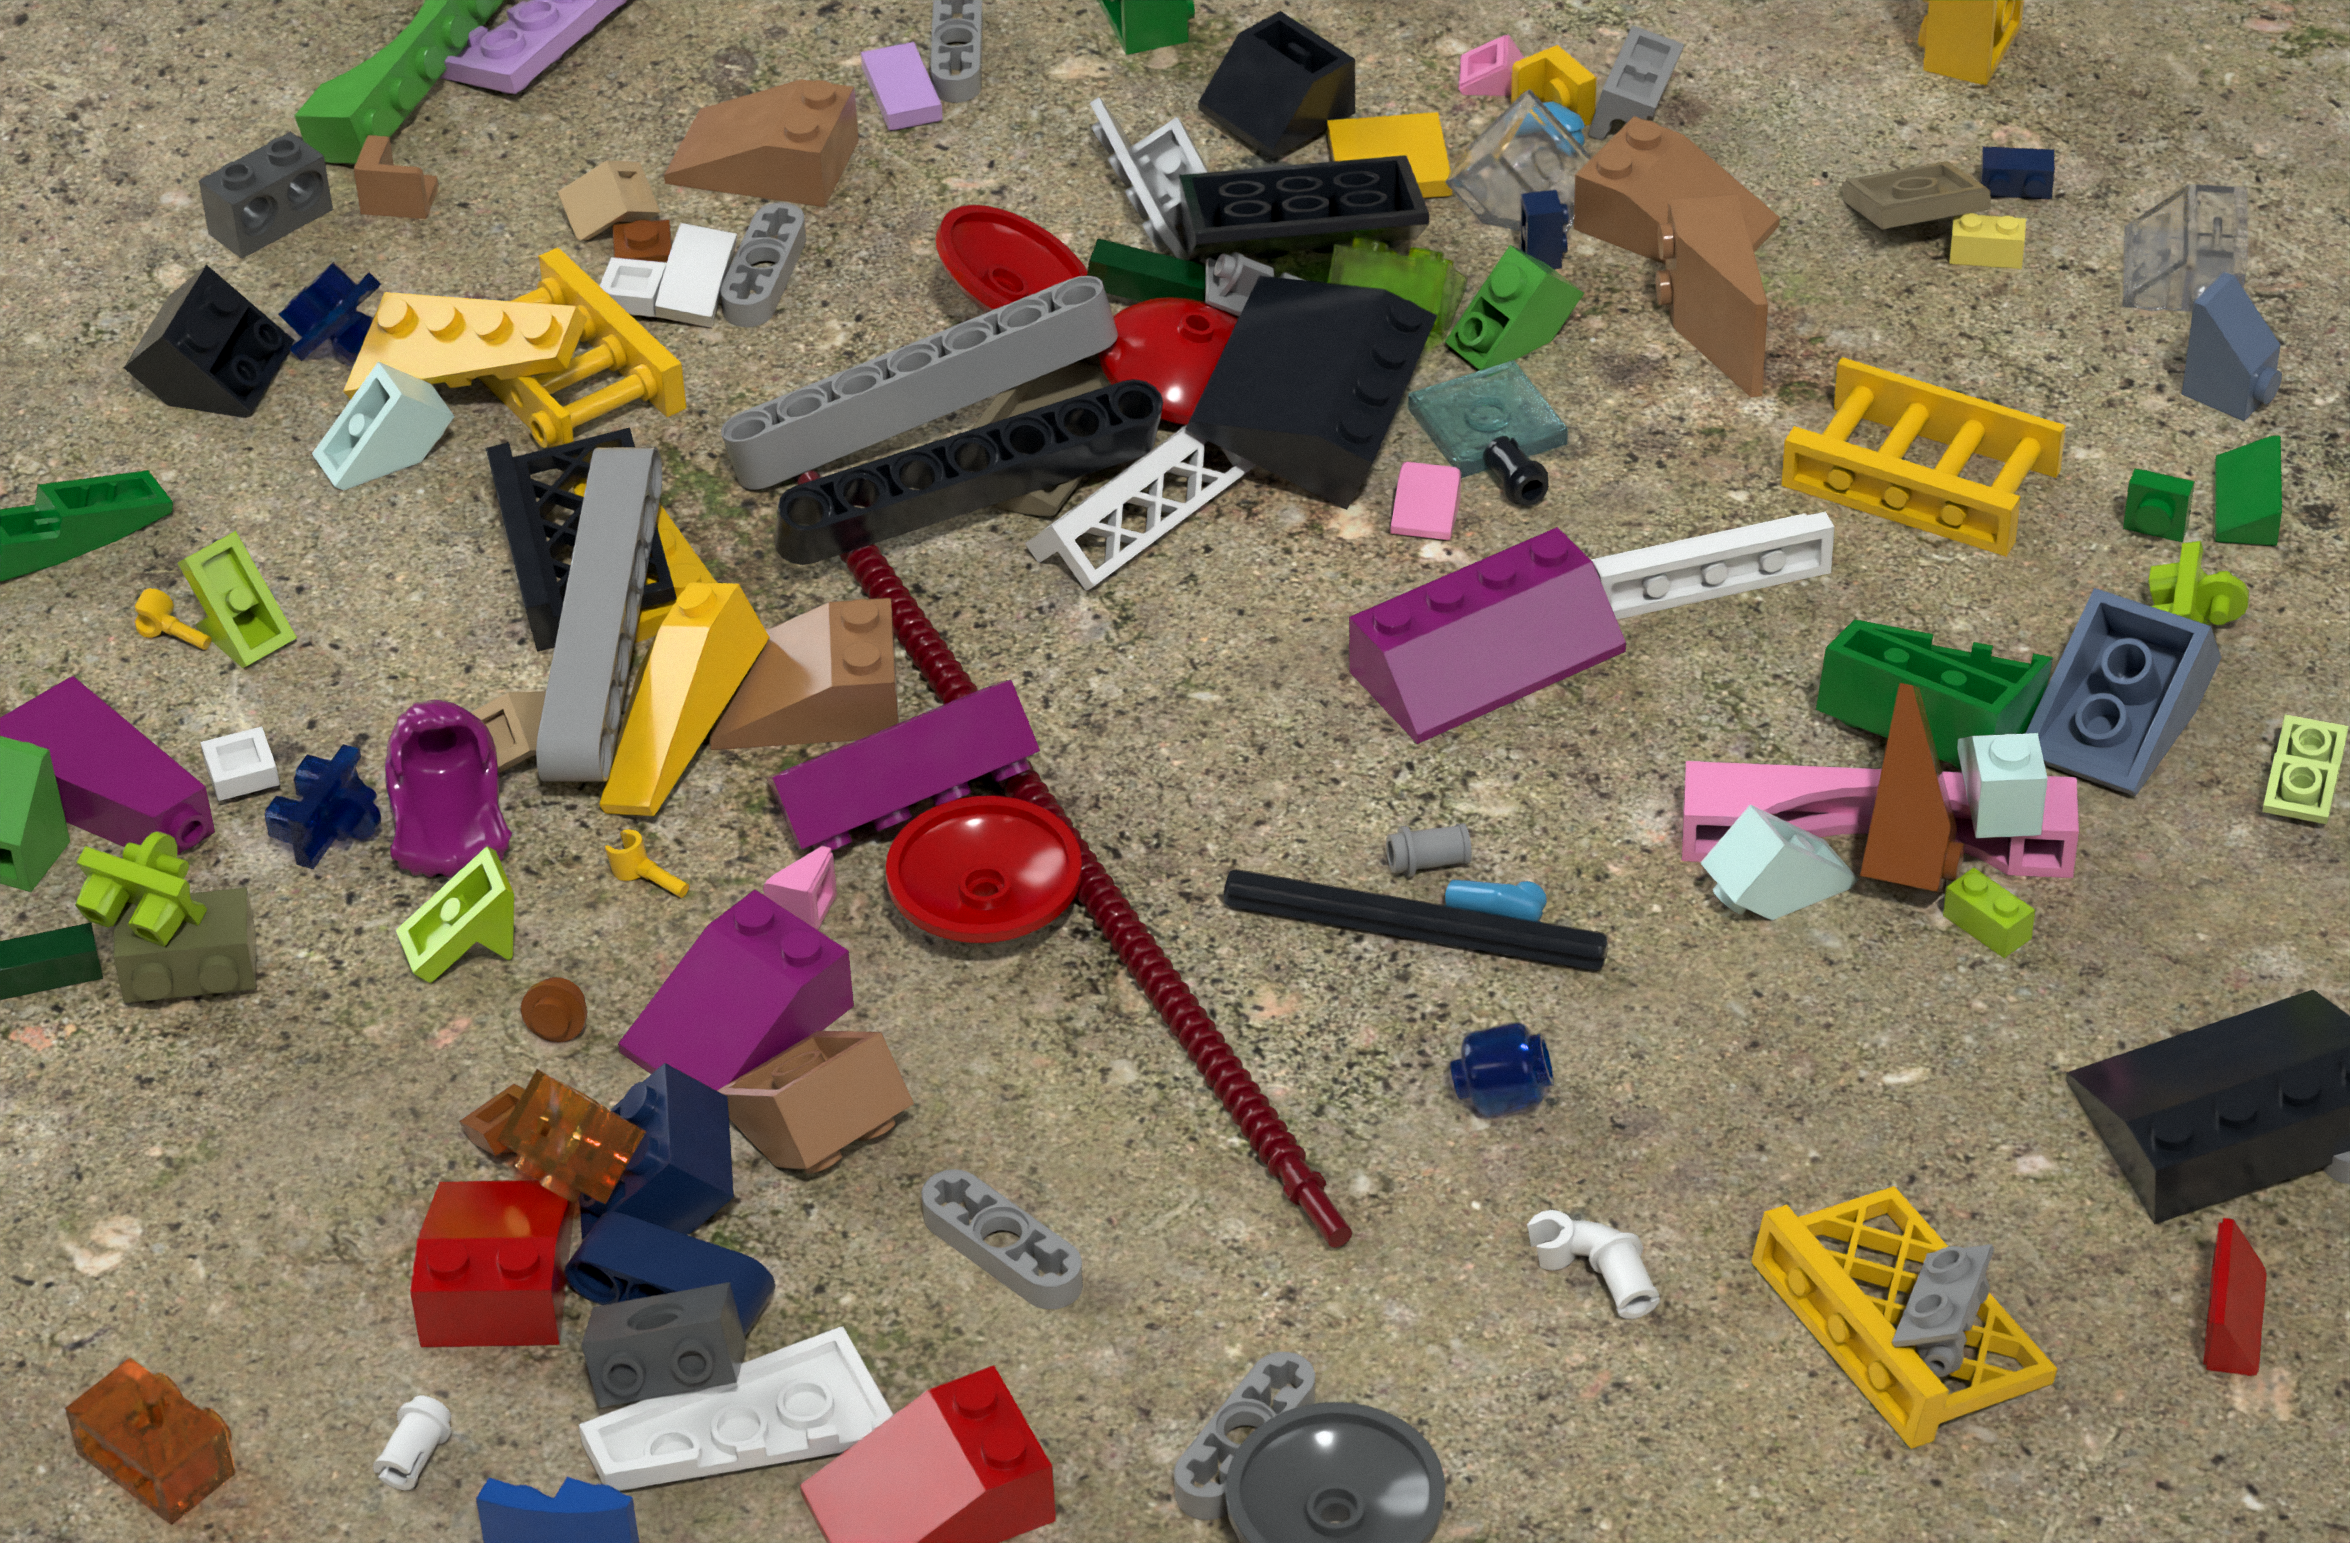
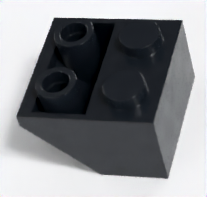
[1198,11,1355,159]
[124,265,295,418]

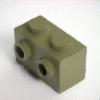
[113,887,256,1003]

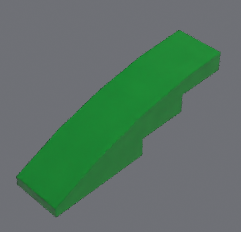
[0,470,174,582]

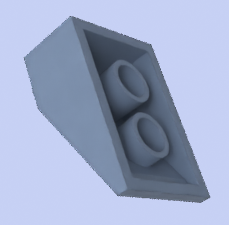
[2025,588,2222,796]

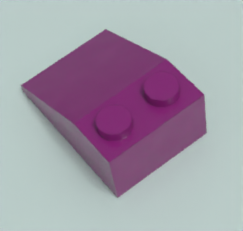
[618,889,854,1091]

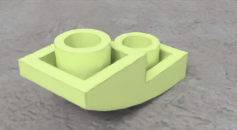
[2262,714,2349,824]

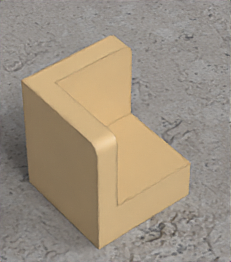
[557,160,661,241]
[471,691,546,774]

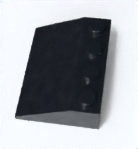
[1179,155,1430,263]
[1185,276,1438,510]
[2066,989,2350,1224]

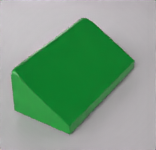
[2215,435,2282,546]

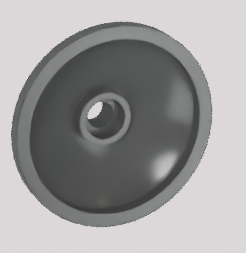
[1226,1402,1445,1543]

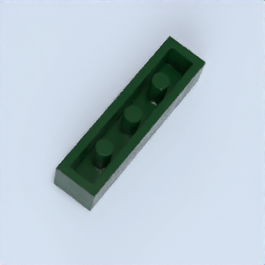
[1087,238,1206,303]
[0,922,103,1000]

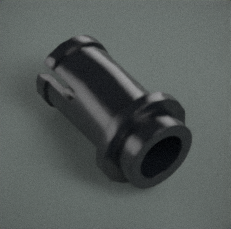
[1483,436,1549,506]

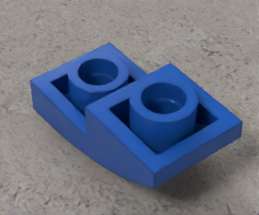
[476,1476,639,1543]

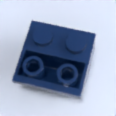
[577,1063,734,1239]

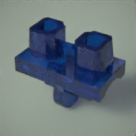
[278,262,381,361]
[264,744,381,869]

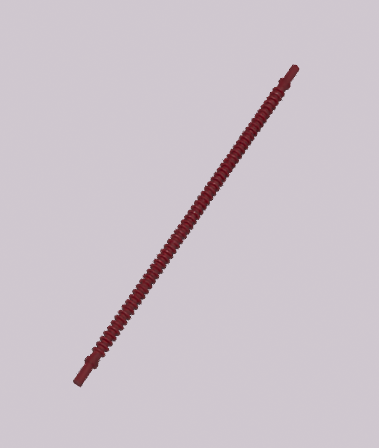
[798,471,1352,1248]

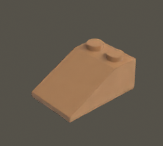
[664,79,859,207]
[1574,116,1780,265]
[1656,194,1768,397]
[710,598,899,750]

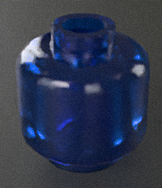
[1450,1022,1554,1117]

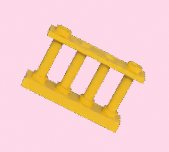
[448,247,687,448]
[1781,357,2066,557]

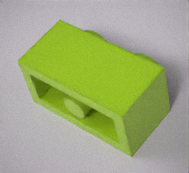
[1943,867,2035,958]

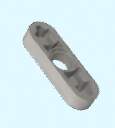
[931,0,983,103]
[720,203,806,327]
[921,1169,1083,1309]
[1174,1352,1316,1520]

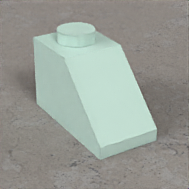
[312,361,455,491]
[1957,733,2048,838]
[1701,805,1859,920]

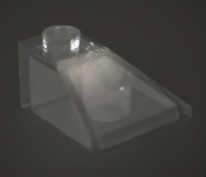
[1445,89,1592,235]

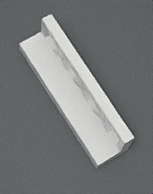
[1025,425,1256,591]
[1591,511,1834,620]

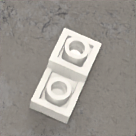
[655,223,737,328]

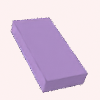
[861,42,943,131]

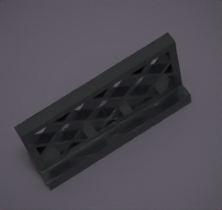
[486,427,677,652]

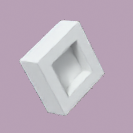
[600,257,667,317]
[200,726,280,801]

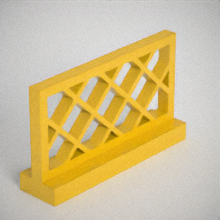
[1751,1186,2058,1449]

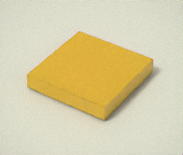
[1327,112,1452,198]

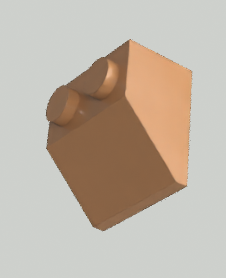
[717,1031,914,1174]

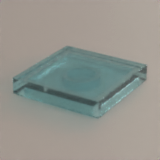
[1408,360,1568,478]

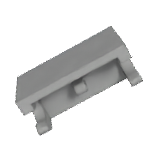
[1588,25,1684,141]

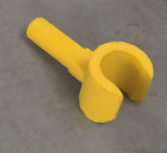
[134,588,212,650]
[605,829,689,898]

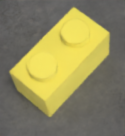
[1949,213,2026,269]

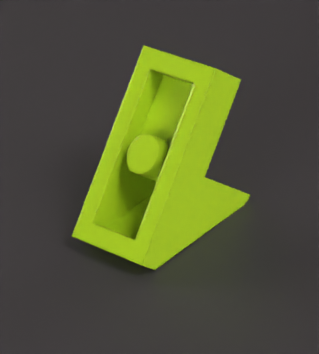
[177,531,297,668]
[396,846,514,983]

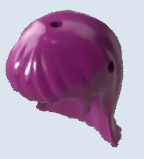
[385,699,512,878]

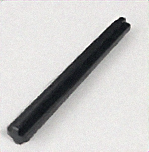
[1224,869,1608,971]

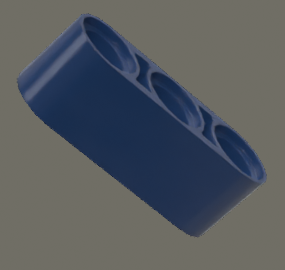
[565,1212,776,1337]

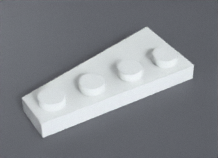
[579,1326,893,1491]

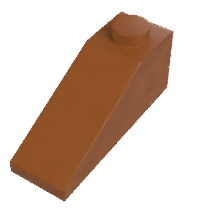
[1860,683,1965,892]

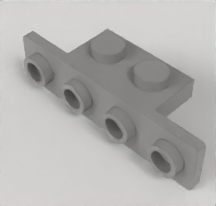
[1090,97,1210,261]

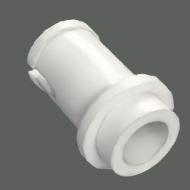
[373,1396,451,1490]

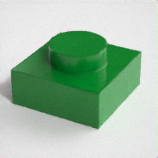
[2123,468,2195,543]

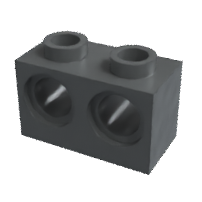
[198,132,333,259]

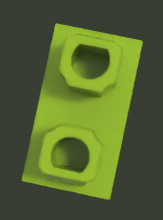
[2149,541,2249,626]
[75,831,207,947]

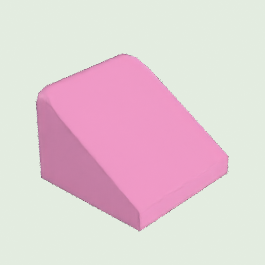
[1459,34,1525,96]
[1391,462,1461,540]
[763,846,837,930]

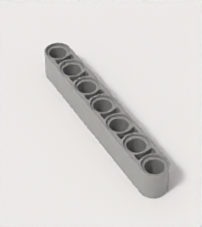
[721,276,1118,490]
[536,447,662,782]

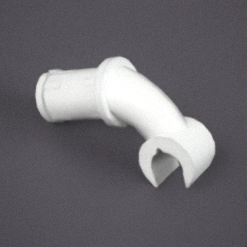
[1527,1210,1660,1319]

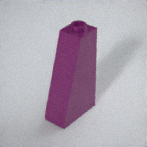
[0,676,215,855]

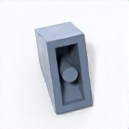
[2182,272,2282,421]

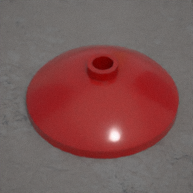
[935,205,1087,313]
[1099,297,1238,425]
[886,796,1082,944]

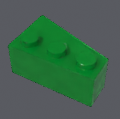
[1816,619,2053,771]

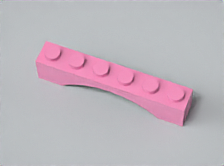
[1682,761,2079,878]

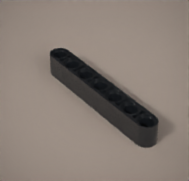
[774,379,1163,565]

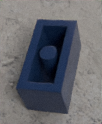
[1980,146,2055,199]
[1520,190,1569,269]

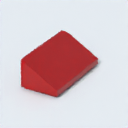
[2203,1218,2267,1376]

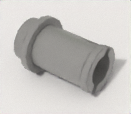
[1386,823,1472,878]

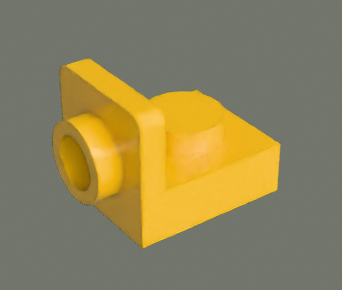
[1511,45,1597,127]

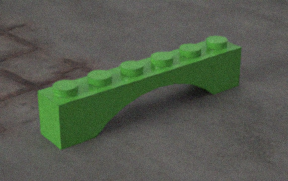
[294,0,504,164]

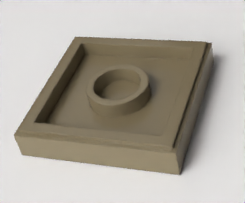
[1842,161,1991,229]

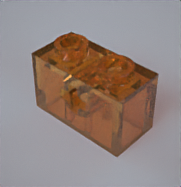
[497,1069,646,1204]
[65,1357,236,1526]

